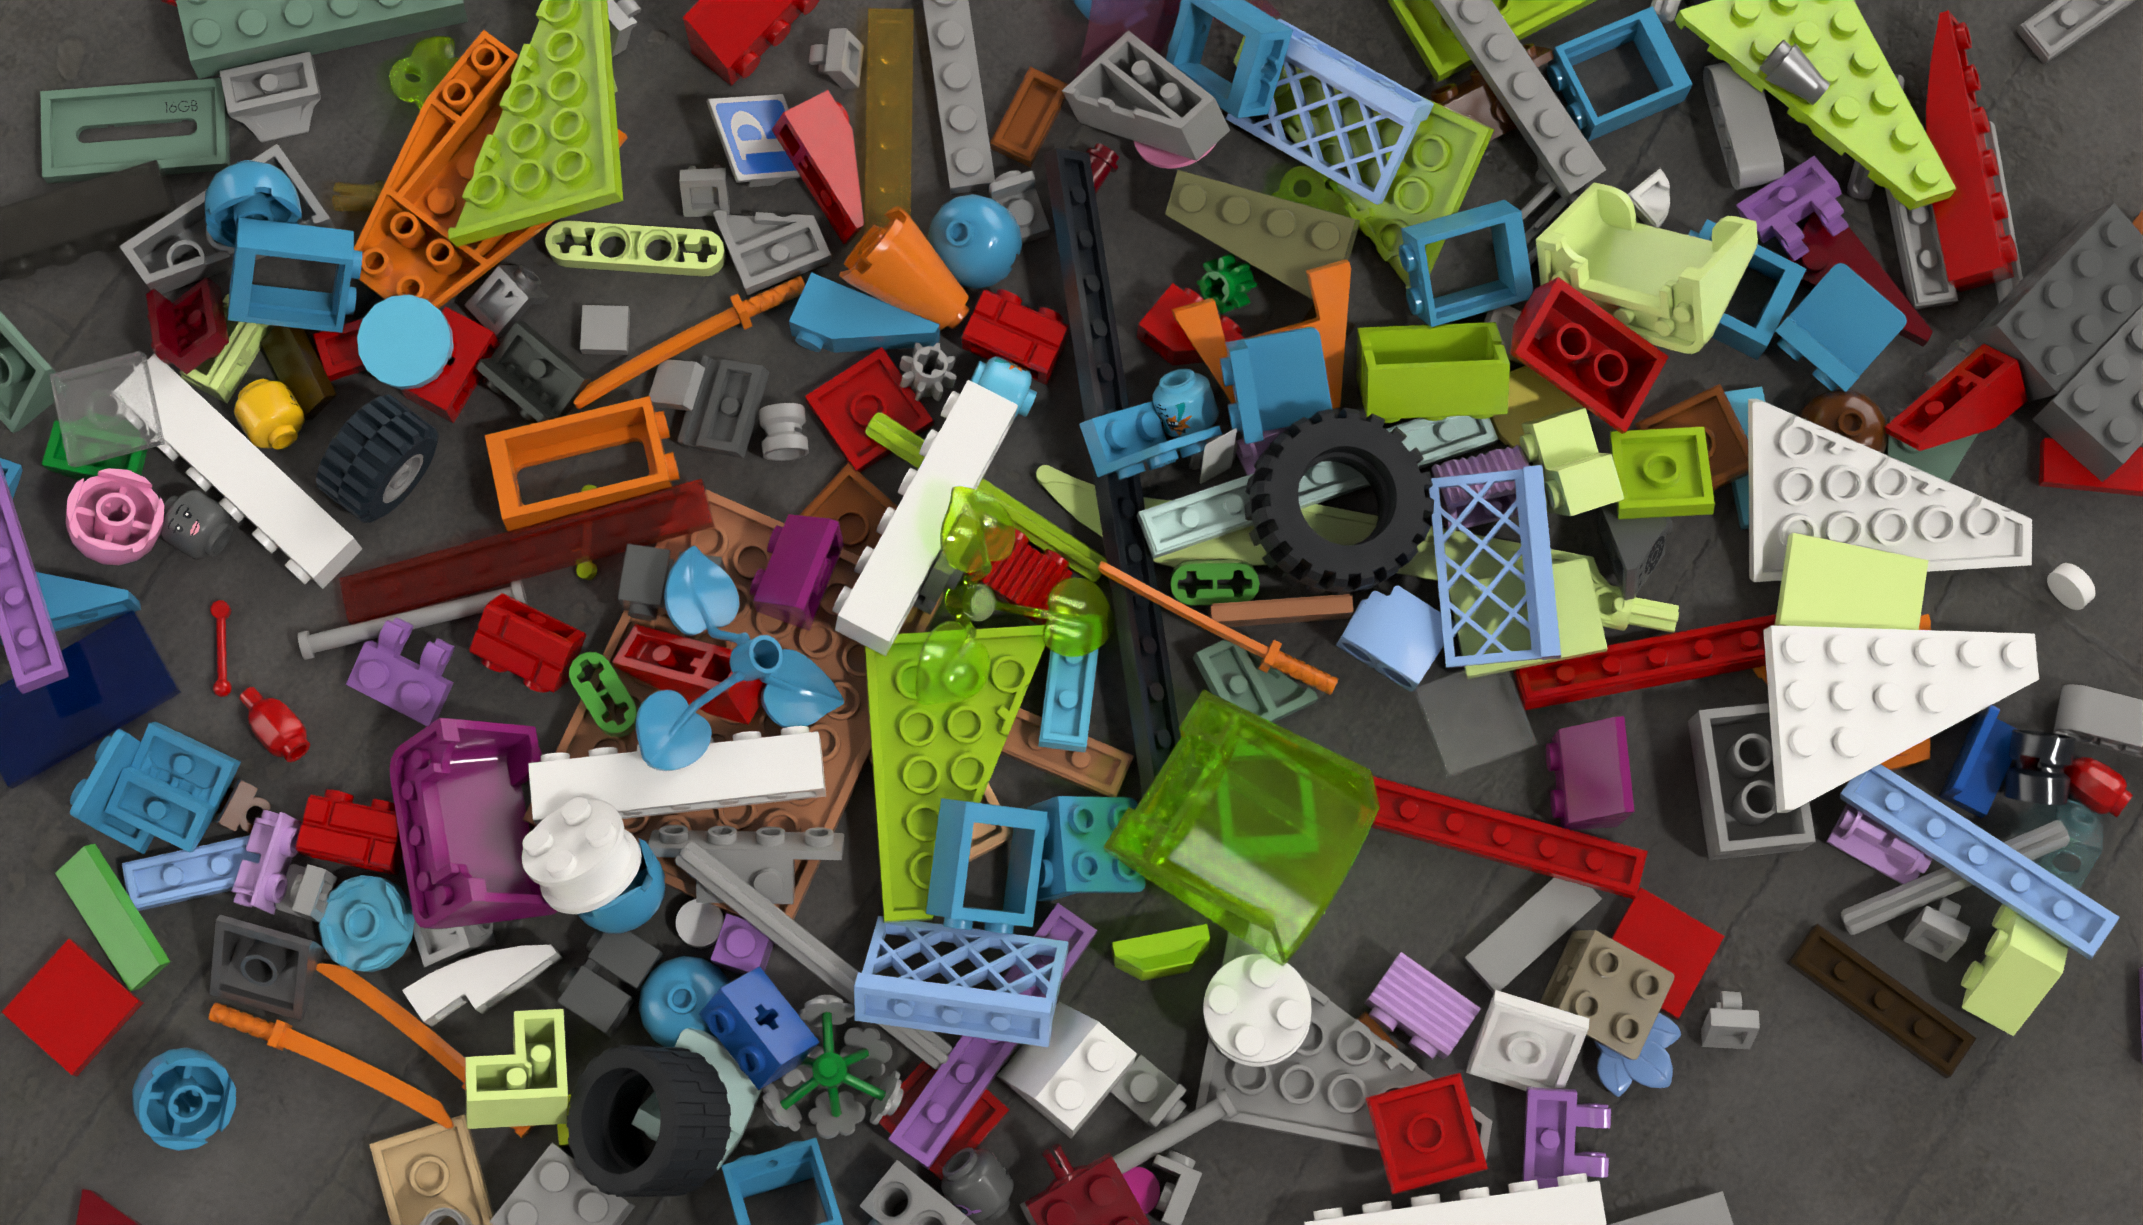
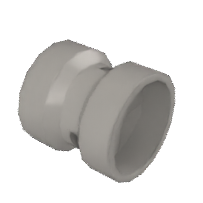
[759,403,809,461]

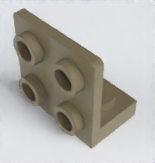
[1539,930,1675,1060]

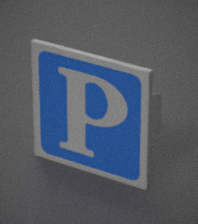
[706,94,801,187]

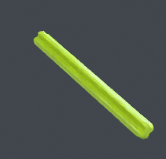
[865,412,1107,582]

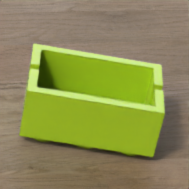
[1356,322,1510,423]

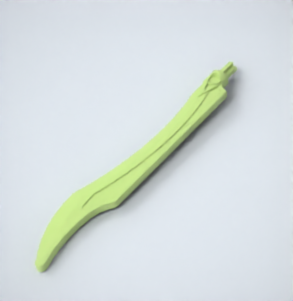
[1036,465,1679,633]

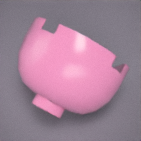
[66,468,164,566]

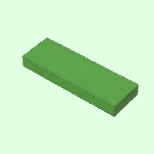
[55,844,171,992]

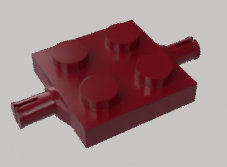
[1025,1144,1151,1225]

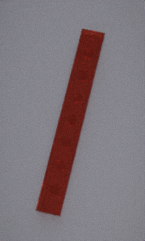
[339,479,715,625]

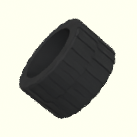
[567,1045,731,1197]

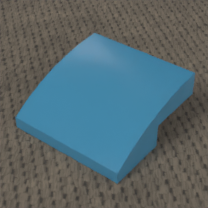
[104,722,241,852]

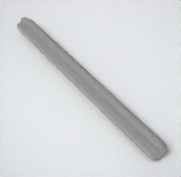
[675,841,953,1070]

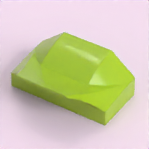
[1111,924,1210,981]

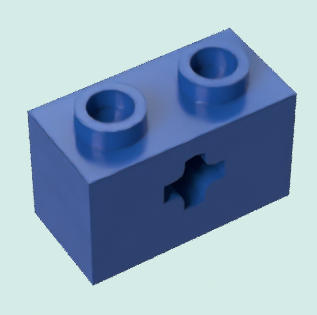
[699,966,819,1090]

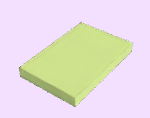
[1775,533,1929,630]
[1449,558,1608,679]

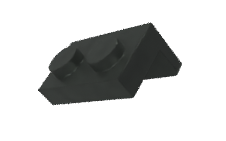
[475,321,592,424]

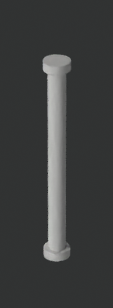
[298,579,527,660]
[1020,1088,1239,1225]

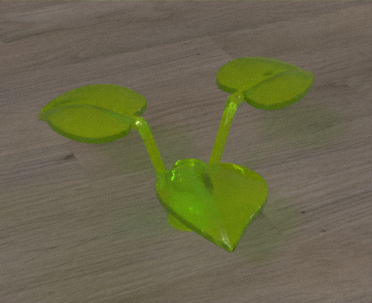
[916,486,1115,705]

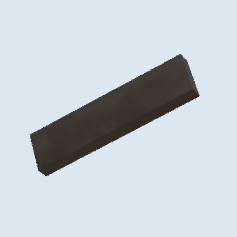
[1787,923,1977,1078]

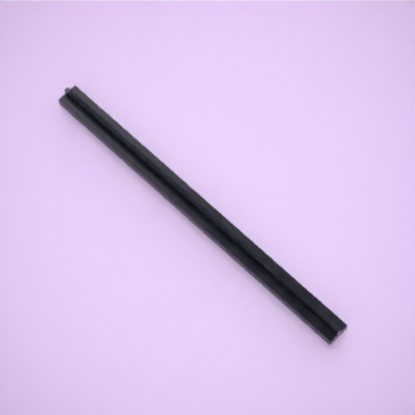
[1044,148,1203,886]

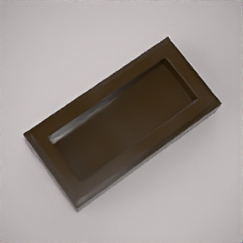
[260,326,337,421]

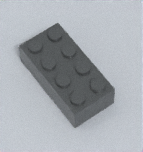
[1969,203,2143,402]
[2032,305,2143,482]

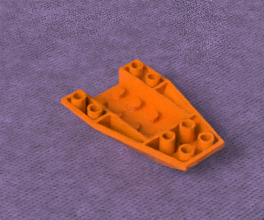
[354,30,628,309]

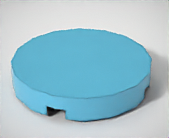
[357,295,454,390]
[318,875,415,972]

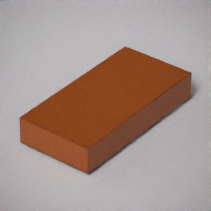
[990,67,1069,168]

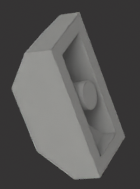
[220,52,321,142]

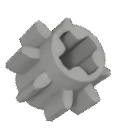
[899,343,957,401]

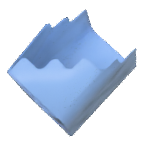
[1336,585,1456,692]

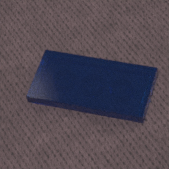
[0,610,181,789]

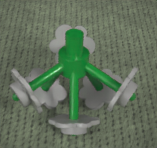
[762,995,903,1139]

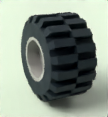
[316,395,439,523]

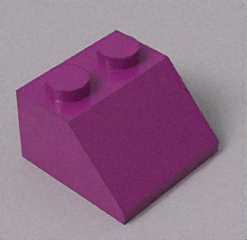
[749,514,844,631]
[1546,716,1635,830]

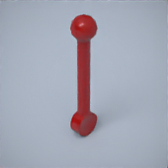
[210,600,232,697]

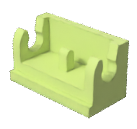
[179,294,275,404]

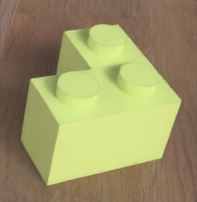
[1520,407,1624,516]
[1961,904,2069,1036]
[465,1009,568,1129]

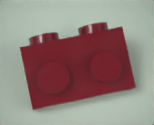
[146,277,229,375]

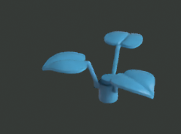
[635,546,845,771]

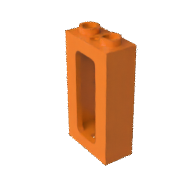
[485,396,680,537]

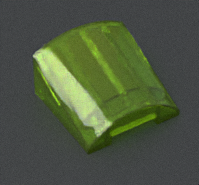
[1103,689,1380,966]

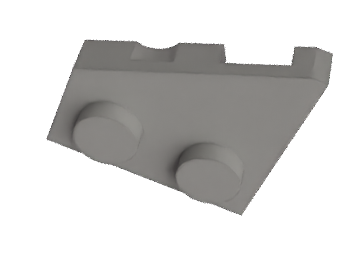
[713,210,832,295]

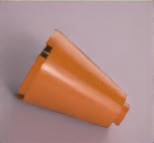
[839,206,969,330]

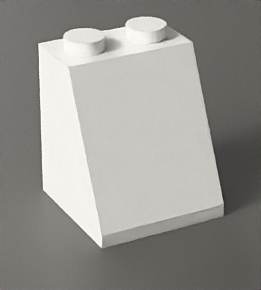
[997,1002,1137,1139]

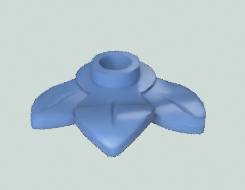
[1594,1013,1681,1097]

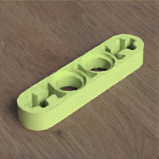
[545,221,726,276]

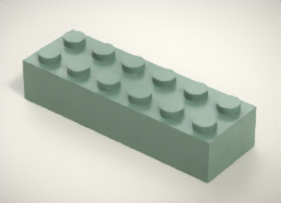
[176,0,468,79]

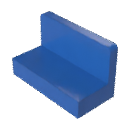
[1938,705,2017,818]

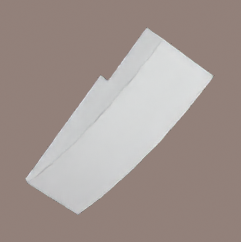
[402,944,562,1027]

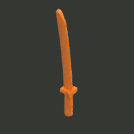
[574,275,805,409]
[1097,561,1338,695]
[316,963,535,1138]
[209,1002,454,1129]

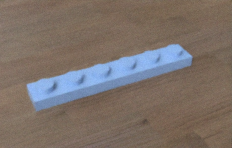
[1840,764,2120,961]

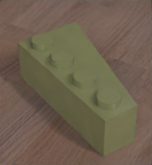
[1165,170,1360,300]

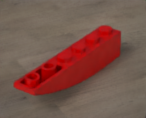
[1926,10,2018,292]

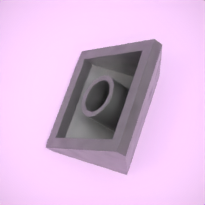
[210,915,326,1021]

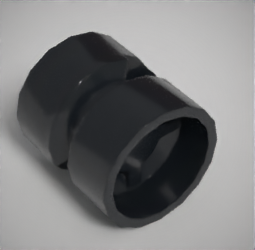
[2004,729,2076,805]

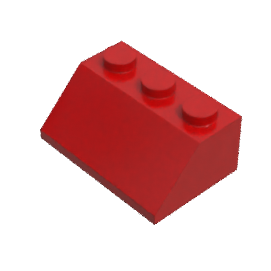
[683,0,820,86]
[1511,277,1669,434]

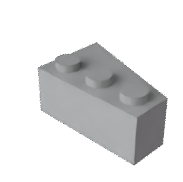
[1062,30,1230,161]

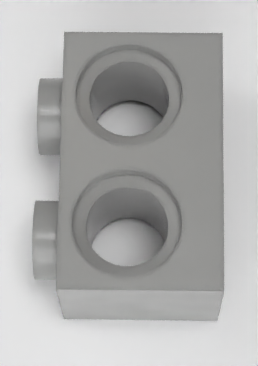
[860,1160,976,1225]

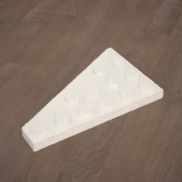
[1748,398,2032,582]
[1763,625,2039,813]

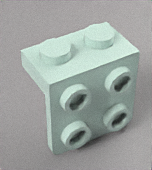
[632,1028,763,1170]

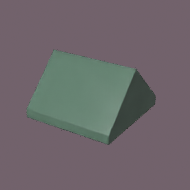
[0,311,70,433]

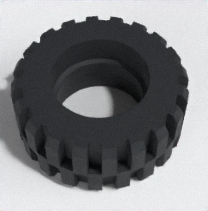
[1244,408,1434,595]

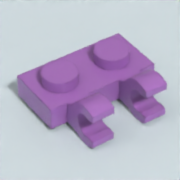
[1736,156,1849,261]
[346,617,455,726]
[1522,1087,1611,1188]

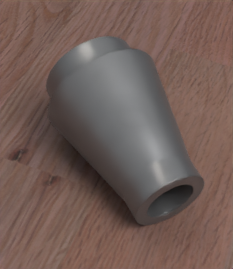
[1759,39,1831,105]

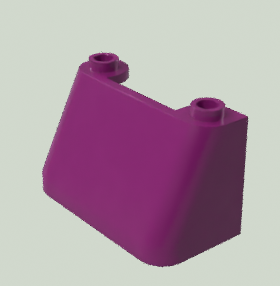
[389,718,558,929]

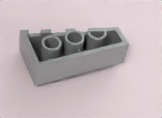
[119,144,335,294]

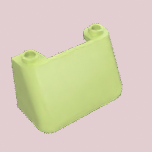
[1536,182,1758,354]

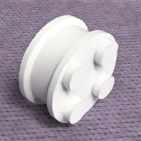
[522,797,642,914]
[1203,954,1311,1067]

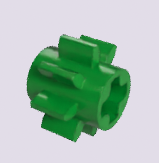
[1197,253,1257,314]

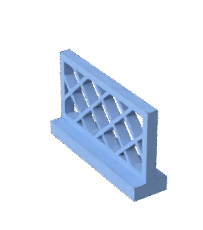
[1226,19,1434,205]
[1429,465,1561,668]
[854,916,1068,1047]

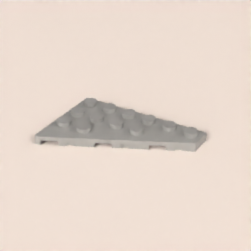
[1195,928,1493,1171]

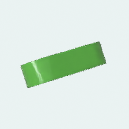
[1169,559,1260,605]
[569,652,638,737]

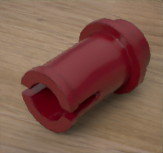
[1085,143,1119,193]

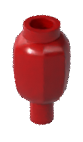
[239,687,310,763]
[2064,757,2133,818]

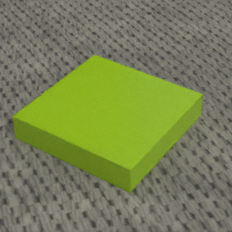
[1609,427,1715,519]

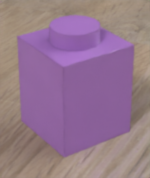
[711,914,774,975]

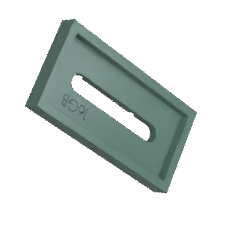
[40,78,230,184]

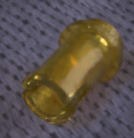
[332,180,385,212]

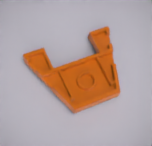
[1172,259,1351,409]

